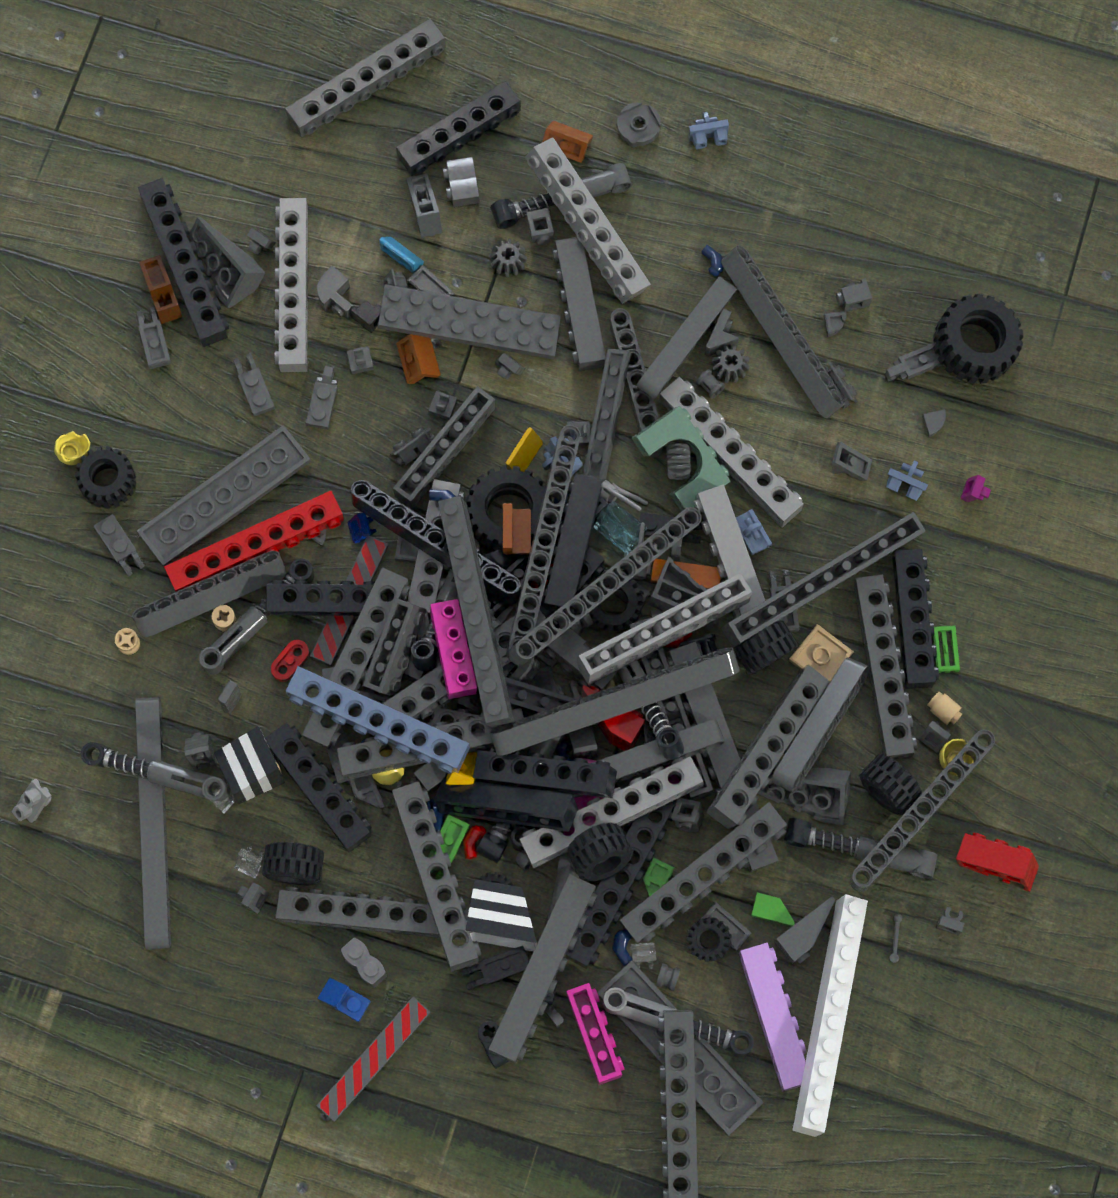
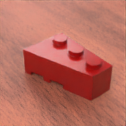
[956,833,1039,892]

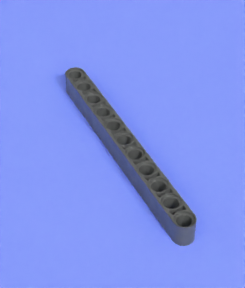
[506,425,581,661]
[509,507,701,665]
[490,647,740,756]
[136,697,171,950]

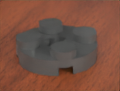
[617,102,661,147]

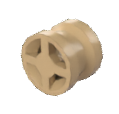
[212,605,236,632]
[115,628,140,655]

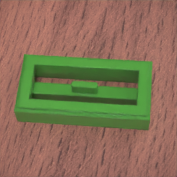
[932,626,960,673]

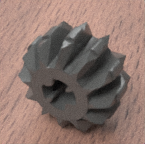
[489,239,527,278]
[712,345,750,383]
[666,442,691,480]

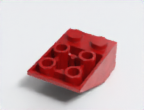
[582,685,645,751]

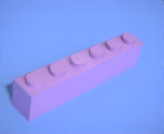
[739,943,806,1092]

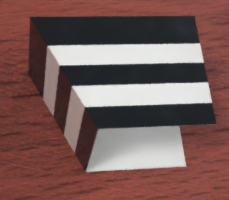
[214,726,285,805]
[465,879,537,951]

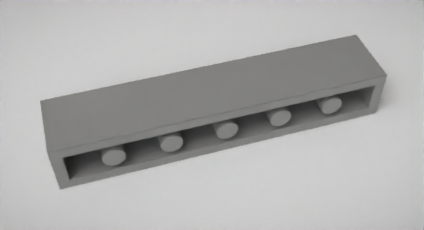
[694,485,765,619]

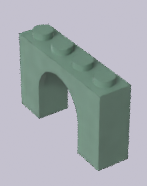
[632,406,730,512]

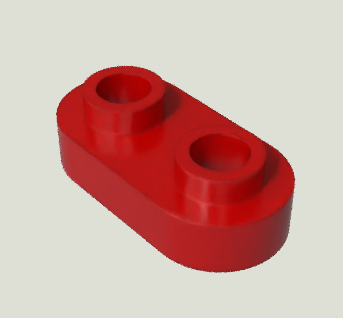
[271,640,309,682]

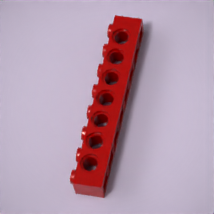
[164,491,344,592]

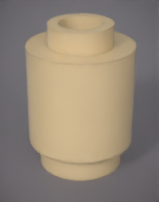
[927,692,962,725]

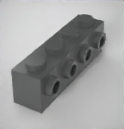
[362,598,427,696]

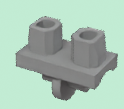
[12,779,52,823]

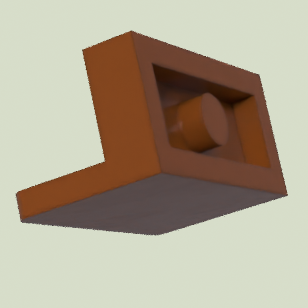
[542,121,593,163]
[396,334,441,384]
[503,503,531,554]

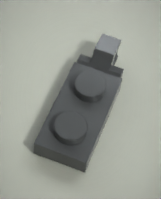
[885,342,944,382]
[306,366,338,430]

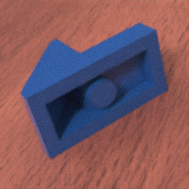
[317,978,371,1022]

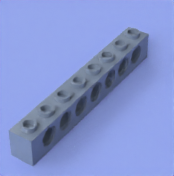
[286,666,470,774]

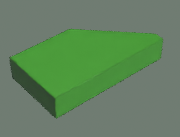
[643,857,674,897]
[751,892,795,927]

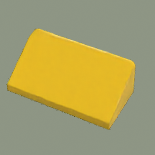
[506,427,543,472]
[446,752,477,785]

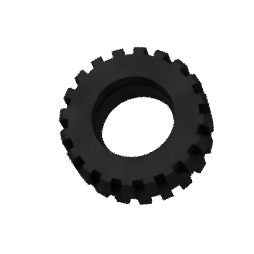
[933,294,1024,384]
[466,466,552,556]

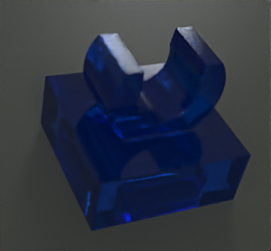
[347,513,377,543]

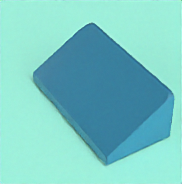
[379,237,424,273]

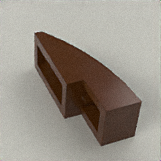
[139,255,182,324]

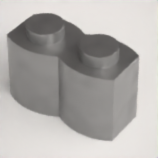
[443,157,479,207]
[341,938,387,988]

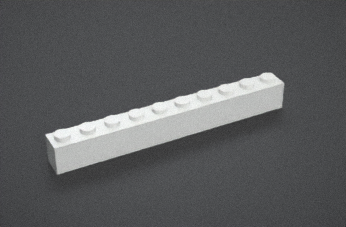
[793,894,868,1137]

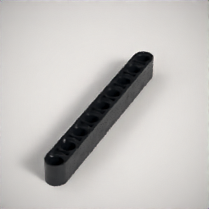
[351,480,520,605]

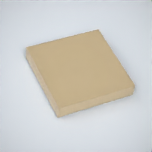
[789,624,854,685]

